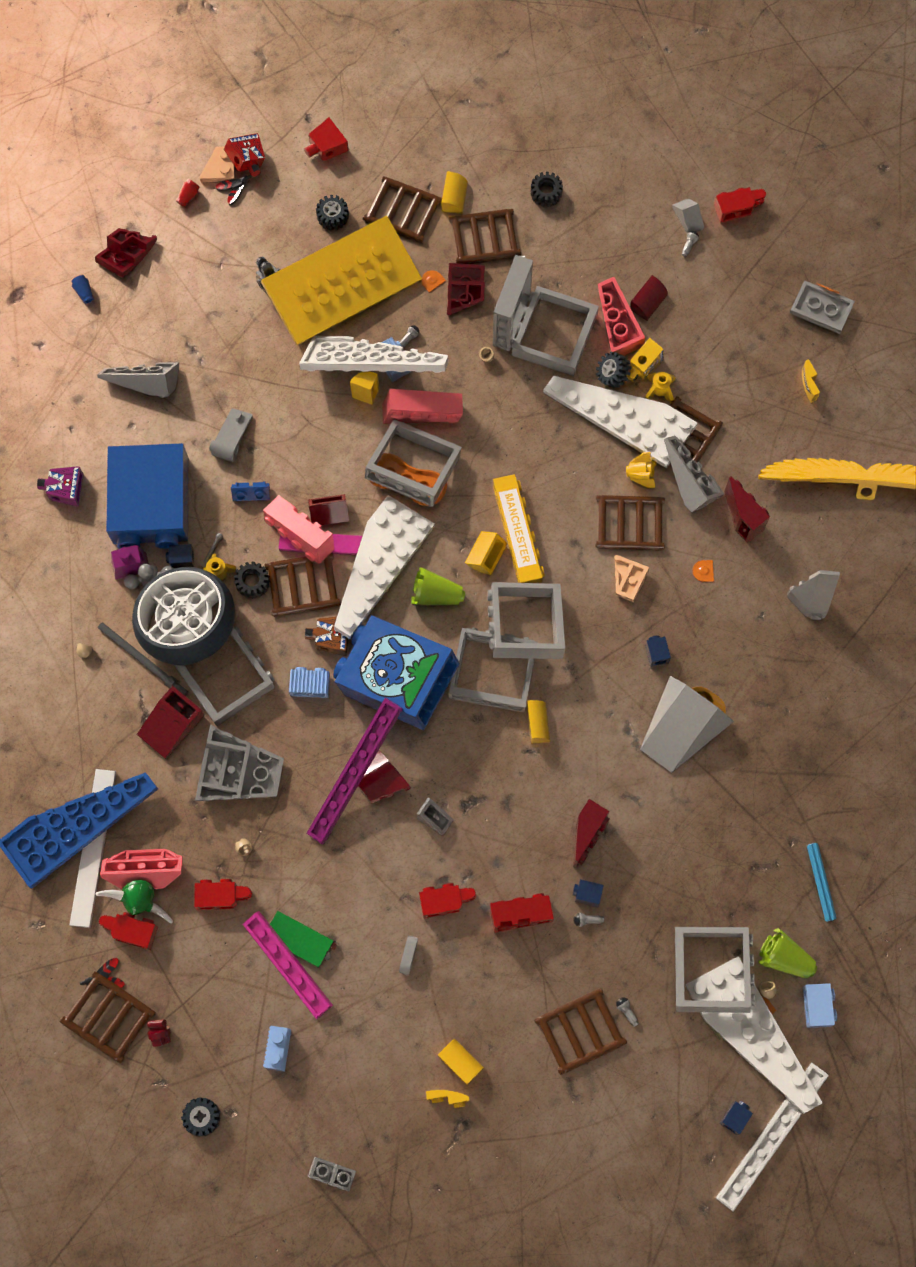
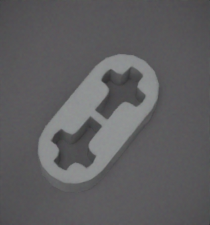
[399,935,418,975]

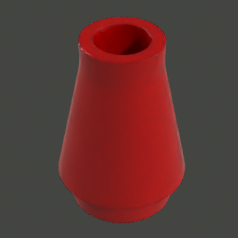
[176,179,200,207]

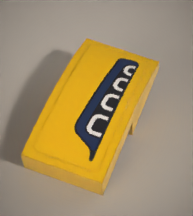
[802,359,820,403]

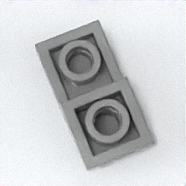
[307,1157,356,1191]

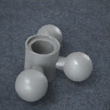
[124,564,175,589]

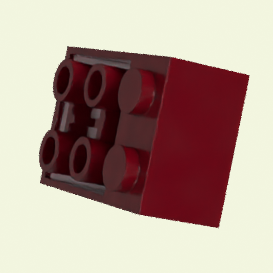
[724,476,770,543]
[136,686,205,759]
[573,799,610,868]

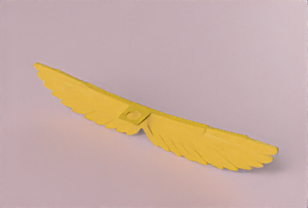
[758,458,916,500]

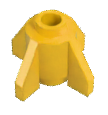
[645,372,676,404]
[626,452,656,488]
[203,554,237,581]

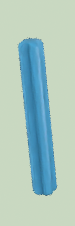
[807,843,837,922]

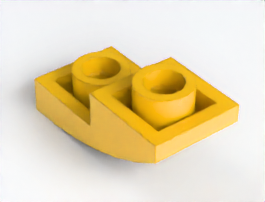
[426,1090,469,1108]

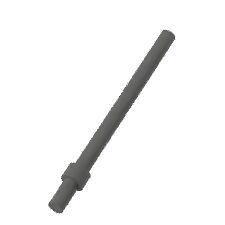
[98,622,188,696]

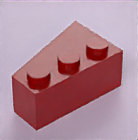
[490,893,554,933]

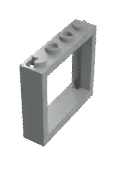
[493,255,533,351]
[510,286,599,376]
[365,419,462,507]
[487,582,565,659]
[174,626,275,726]
[449,627,538,713]
[675,927,755,1013]

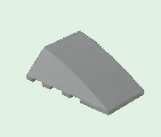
[640,676,734,773]
[195,725,284,801]

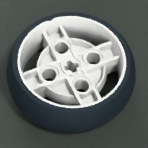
[132,567,235,665]

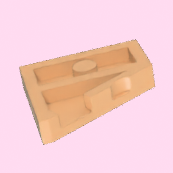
[200,147,235,182]
[615,555,649,602]

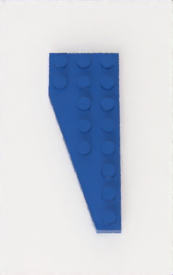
[0,772,158,889]

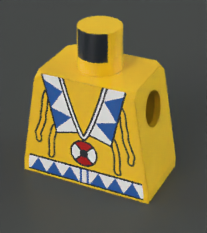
[627,338,664,382]

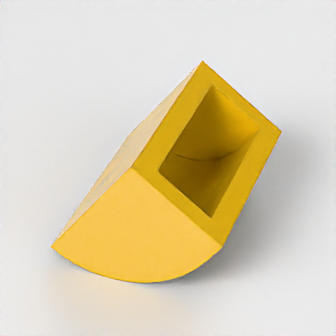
[441,171,468,214]
[350,371,379,405]
[465,531,508,575]
[527,700,550,744]
[438,1039,484,1085]

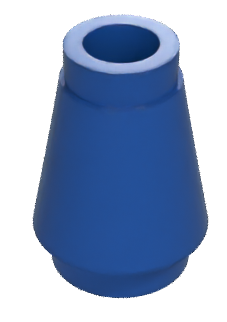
[71,275,94,304]

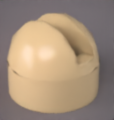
[479,347,494,362]
[76,643,93,658]
[235,838,253,856]
[759,981,776,999]

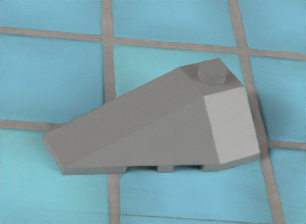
[97,362,179,398]
[664,436,724,512]
[787,570,840,620]

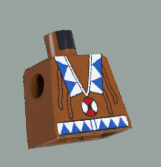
[305,617,348,656]

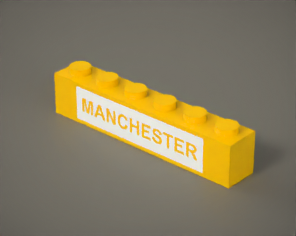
[493,474,545,583]

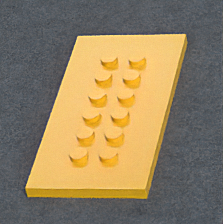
[261,215,422,346]

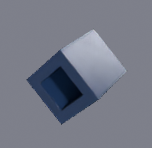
[166,544,194,568]
[645,635,671,667]
[572,879,604,907]
[720,1101,753,1135]

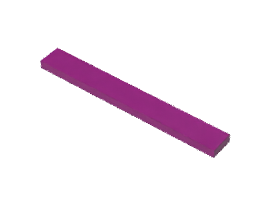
[306,698,403,844]

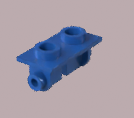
[231,481,270,501]

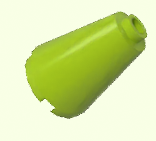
[411,567,465,605]
[758,928,817,979]

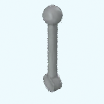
[200,533,223,568]

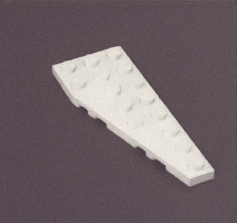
[299,336,449,373]
[543,376,697,468]
[334,495,435,639]
[685,956,822,1114]

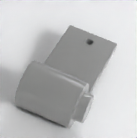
[209,408,253,462]

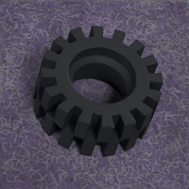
[530,172,563,207]
[234,561,270,599]

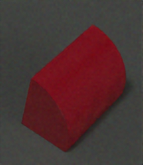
[630,275,668,321]
[308,494,349,525]

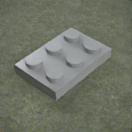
[790,280,855,334]

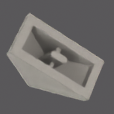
[672,199,704,234]
[417,798,454,836]

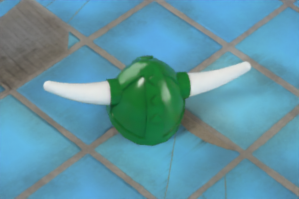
[96,880,173,923]

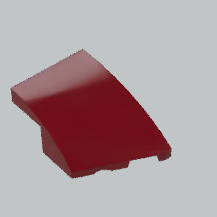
[95,228,157,278]
[447,263,485,315]
[358,750,411,803]

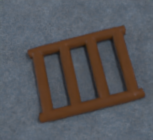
[363,176,442,242]
[449,209,521,264]
[670,396,723,463]
[595,495,665,550]
[264,553,341,616]
[59,971,156,1064]
[534,988,627,1075]

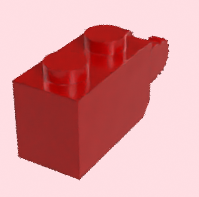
[714,187,766,223]
[194,879,253,910]
[419,883,476,919]
[98,912,158,951]

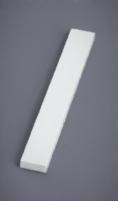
[70,769,116,928]
[716,1063,829,1212]

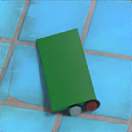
[270,911,337,968]

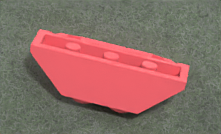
[100,849,183,889]

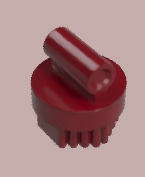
[147,1019,171,1047]

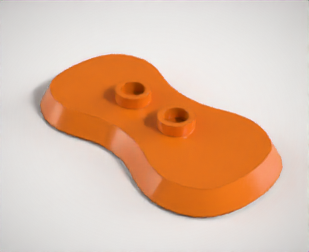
[369,453,447,506]

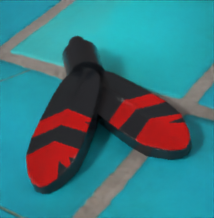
[216,174,252,205]
[80,958,125,988]

